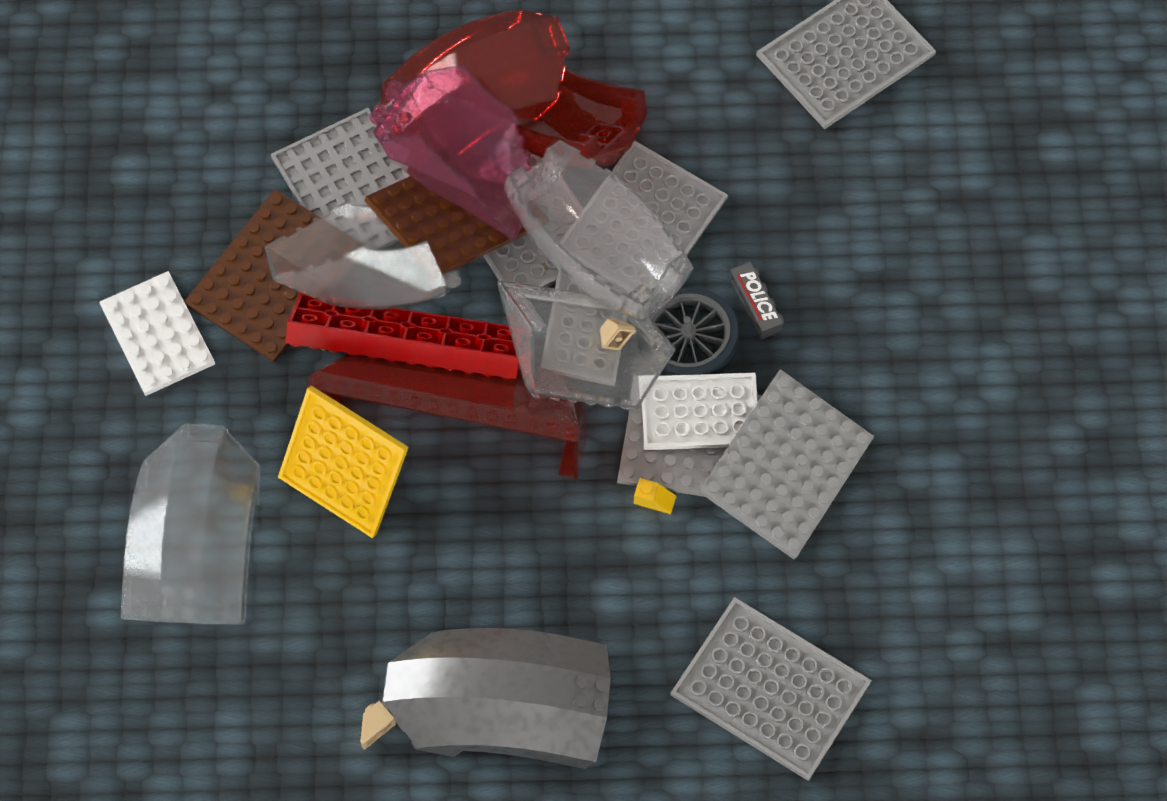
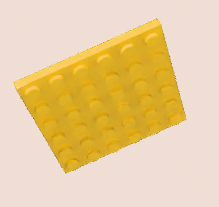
[278,386,409,538]

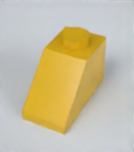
[634,478,676,515]

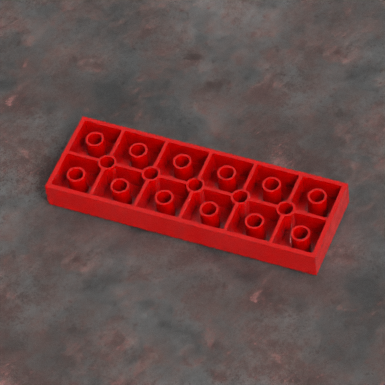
[285,293,525,380]

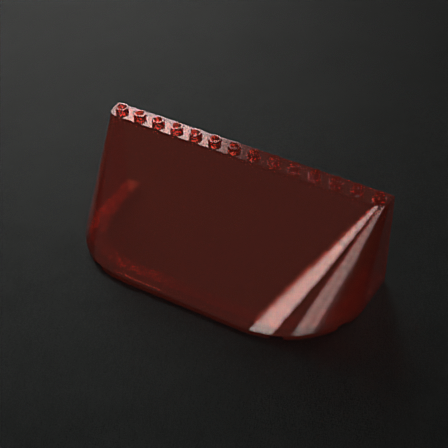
[306,354,587,479]

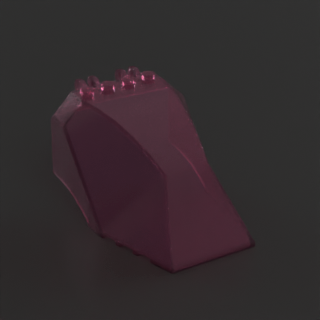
[369,64,543,240]

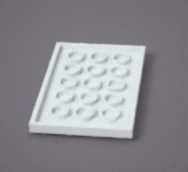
[99,271,215,396]
[640,373,758,450]

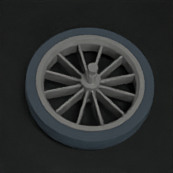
[639,287,739,376]

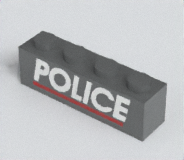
[729,262,784,340]

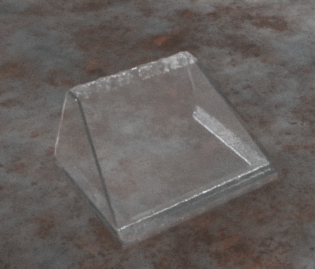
[497,280,675,410]

